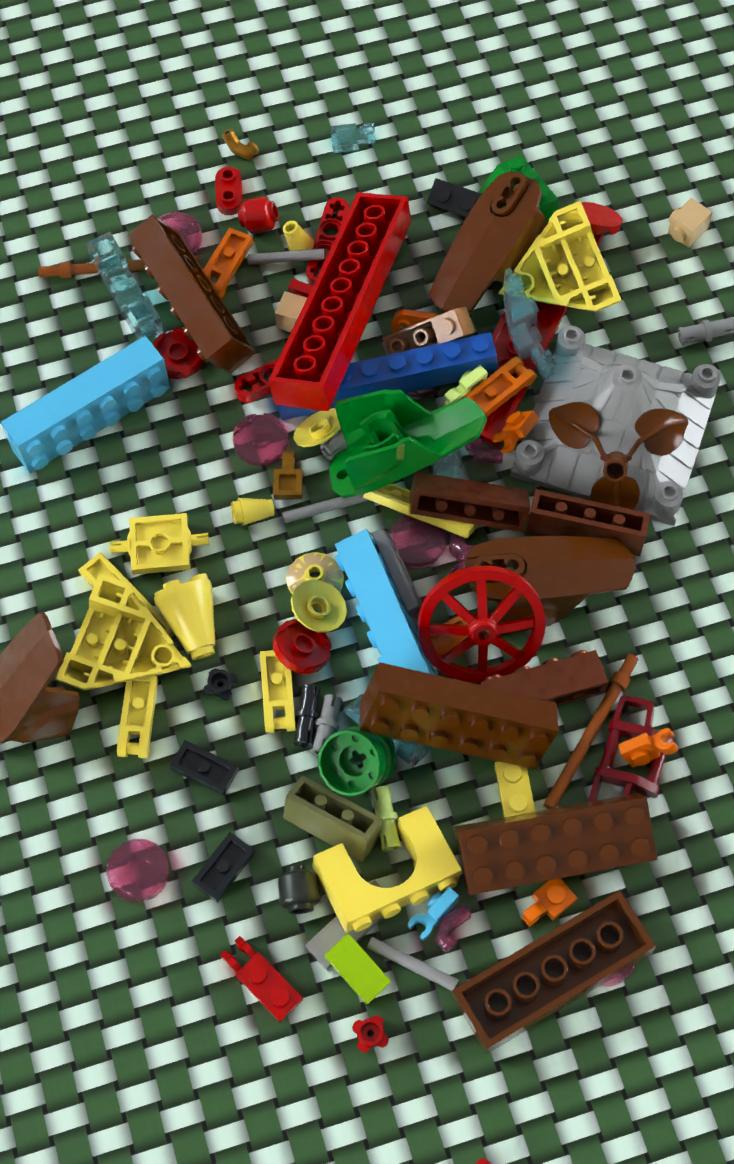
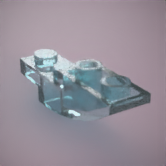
[504,268,556,380]

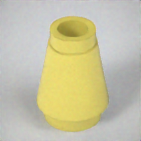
[283,221,314,251]
[231,498,275,526]

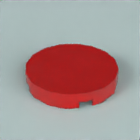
[581,202,622,235]
[153,328,204,379]
[272,619,331,674]

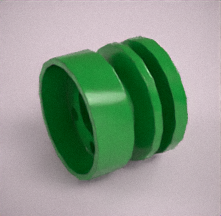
[318,725,397,796]

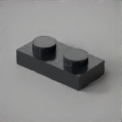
[427,178,481,218]
[170,740,239,796]
[191,832,255,903]

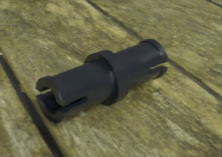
[294,684,321,748]

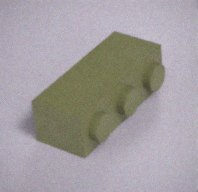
[283,775,383,862]

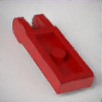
[220,936,303,1023]

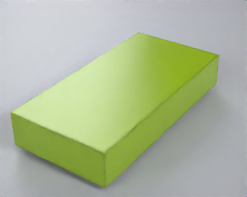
[323,933,391,1004]

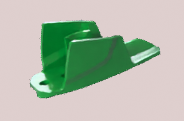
[329,389,487,498]

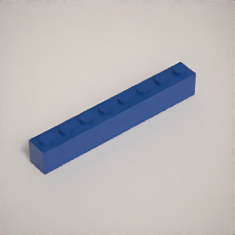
[277,332,498,421]

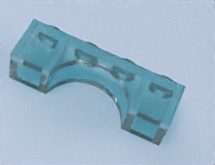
[86,231,163,340]

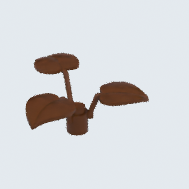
[549,402,689,510]

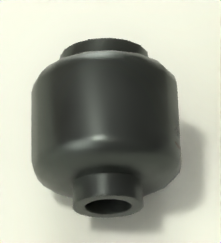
[278,865,321,914]

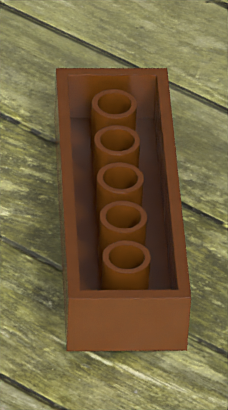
[128,215,256,373]
[359,662,559,769]
[455,793,658,895]
[452,890,656,1054]

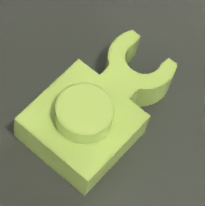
[444,365,488,405]

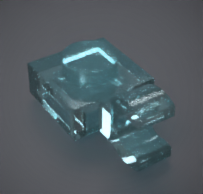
[330,123,376,153]

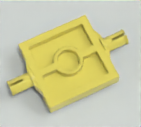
[110,513,209,575]

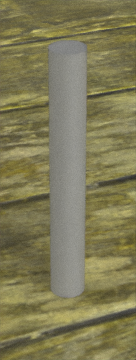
[247,248,327,265]
[282,494,367,523]
[367,937,459,991]

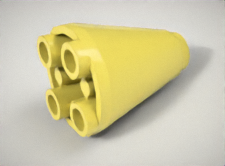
[154,573,216,660]

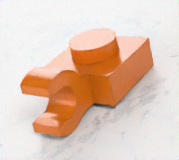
[492,410,539,454]
[618,728,679,768]
[521,878,578,927]

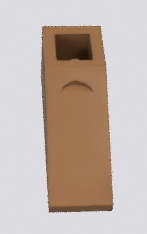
[382,306,475,355]

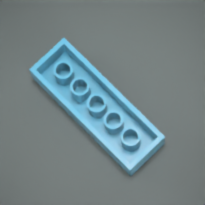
[1,336,170,474]
[335,529,437,675]

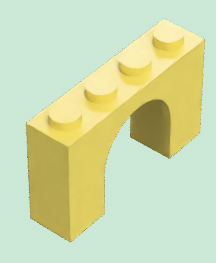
[312,805,462,933]

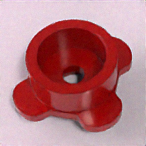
[352,1015,389,1053]

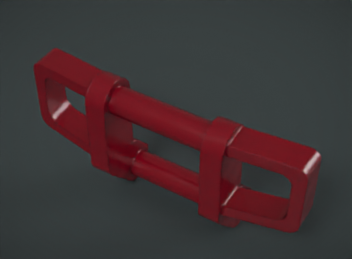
[588,695,673,802]

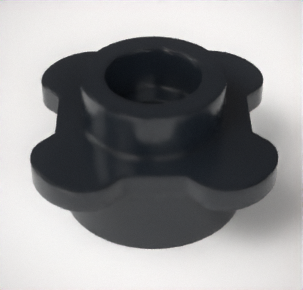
[203,669,237,701]

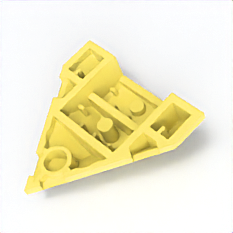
[498,201,622,312]
[55,573,191,691]

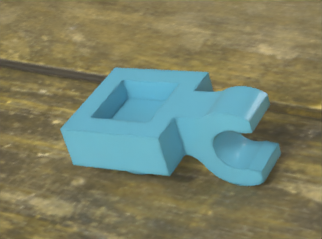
[408,887,459,941]

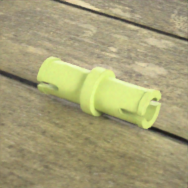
[370,786,401,852]

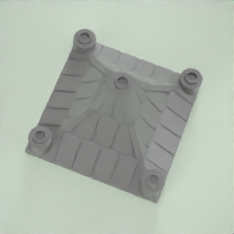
[510,326,721,526]

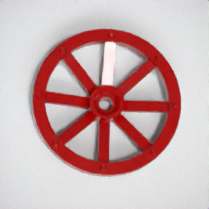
[417,565,546,683]

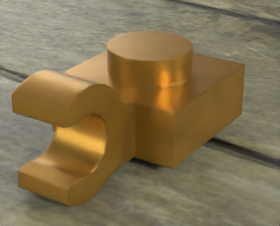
[273,451,303,500]

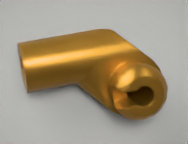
[222,129,259,160]

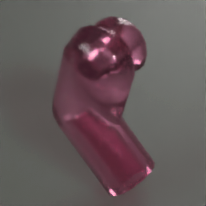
[435,905,471,952]

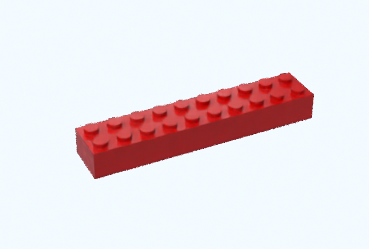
[268,192,412,412]

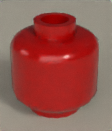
[238,196,279,234]

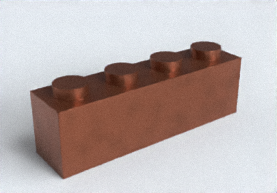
[409,472,531,532]
[526,489,650,556]
[481,650,608,707]

